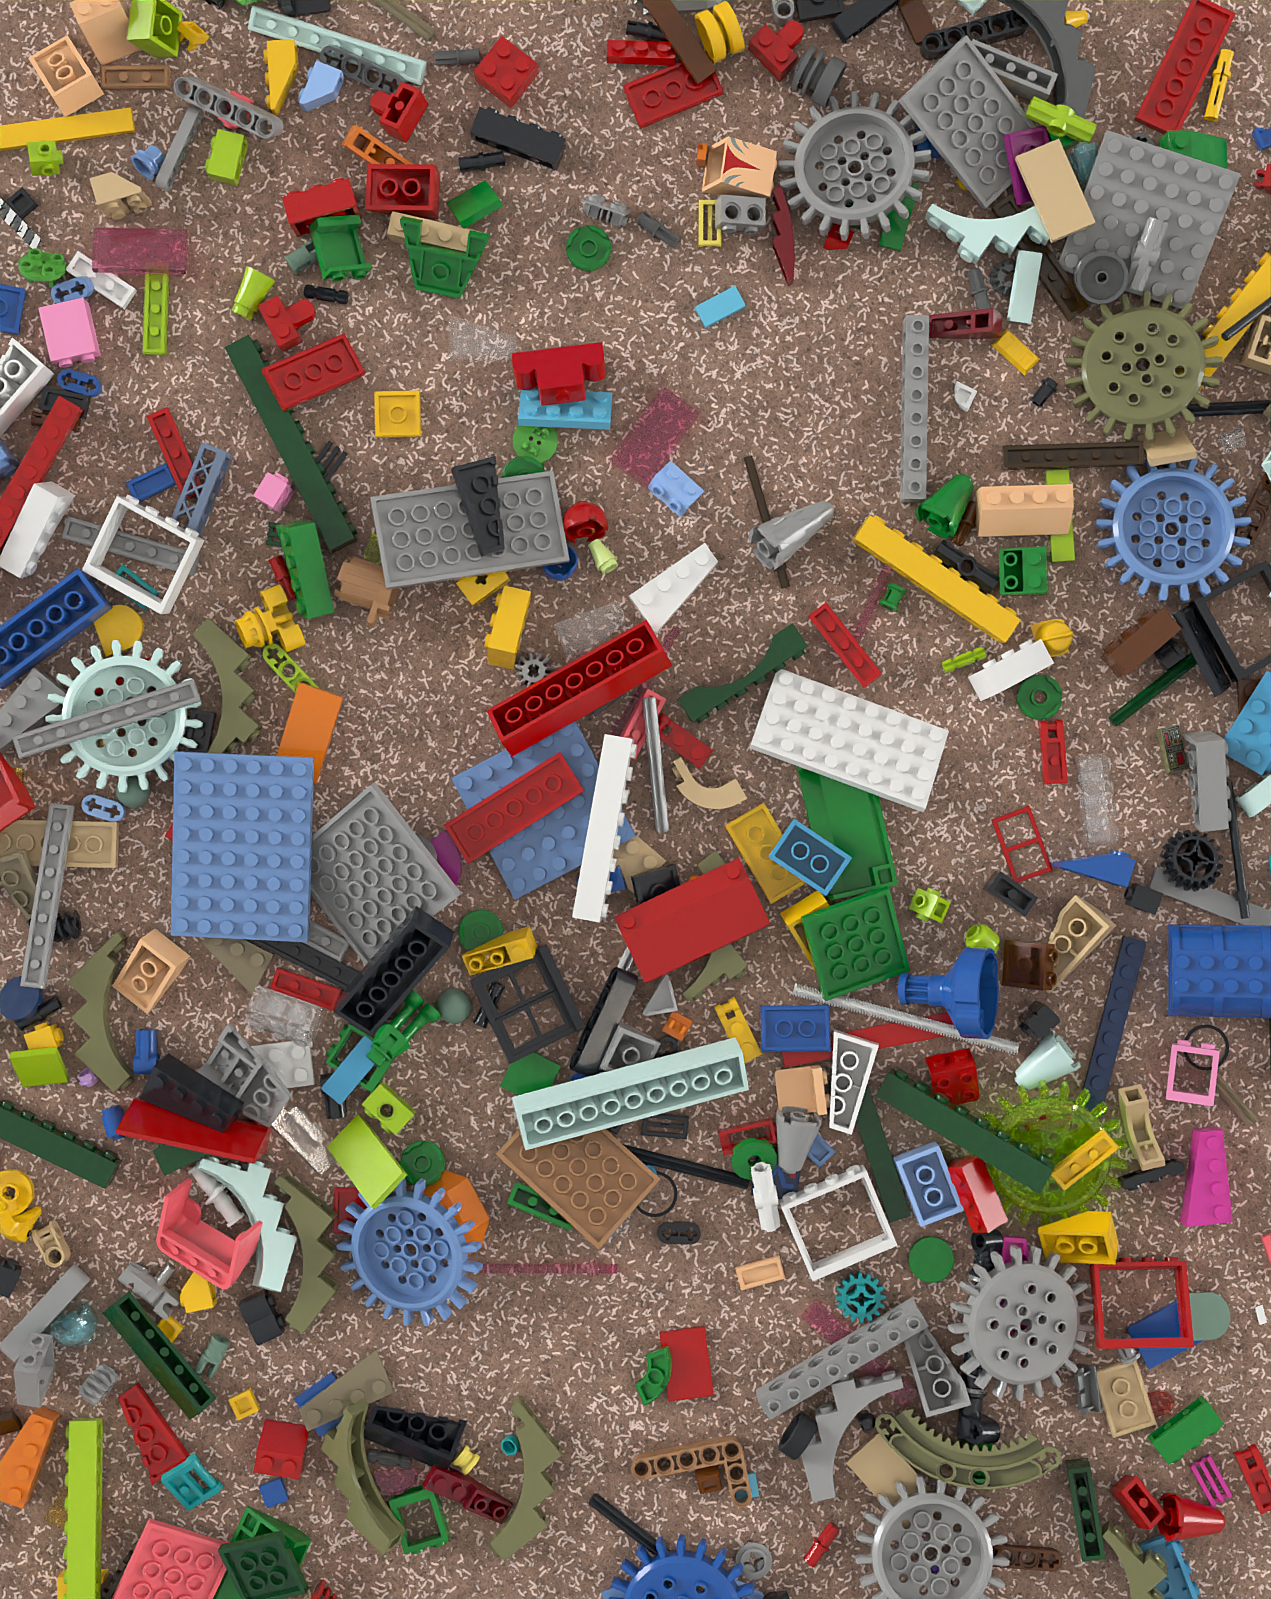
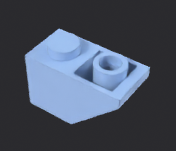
[298,60,345,112]

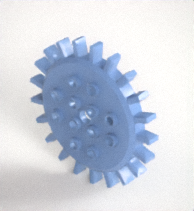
[1095,456,1251,603]
[337,1178,483,1326]

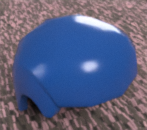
[542,546,578,581]

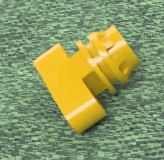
[235,584,306,652]

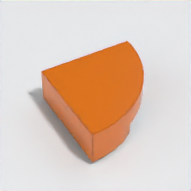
[696,143,708,167]

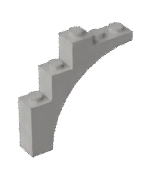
[801,1371,903,1502]

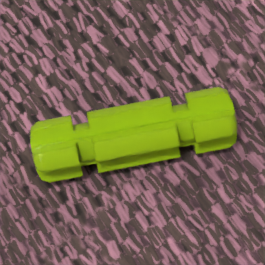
[942,647,987,673]

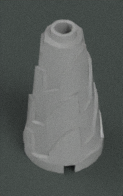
[749,500,834,570]

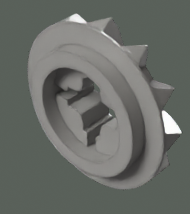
[735,1541,772,1579]

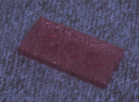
[92,227,188,274]
[610,386,700,488]

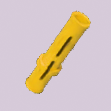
[1203,49,1234,122]

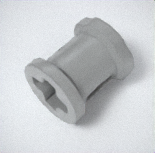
[1115,1333,1140,1365]

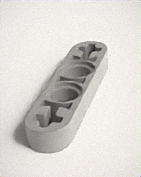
[155,106,204,192]

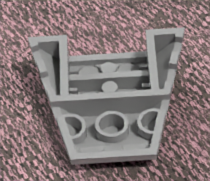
[197,1023,292,1128]

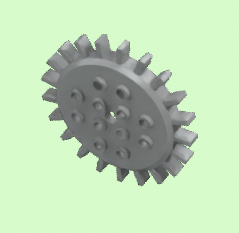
[778,91,931,241]
[948,1245,1094,1401]
[855,1474,1009,1599]

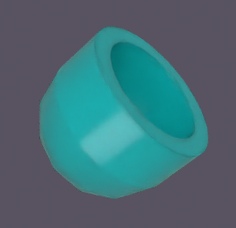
[501,1434,520,1456]

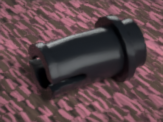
[1030,377,1058,408]

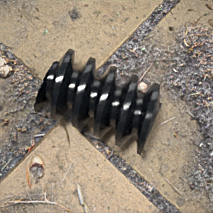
[28,910,82,943]

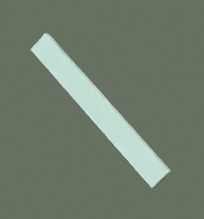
[248,5,427,85]

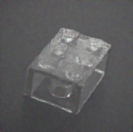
[246,985,323,1047]

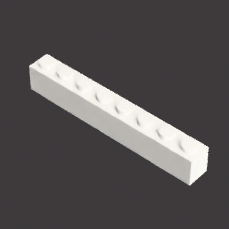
[572,734,637,923]

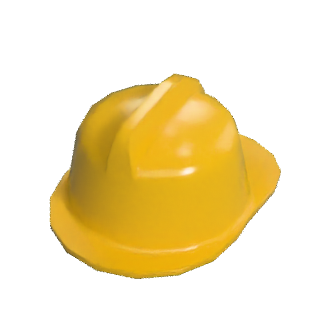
[1030,619,1074,657]

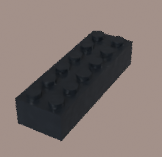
[334,906,454,1037]

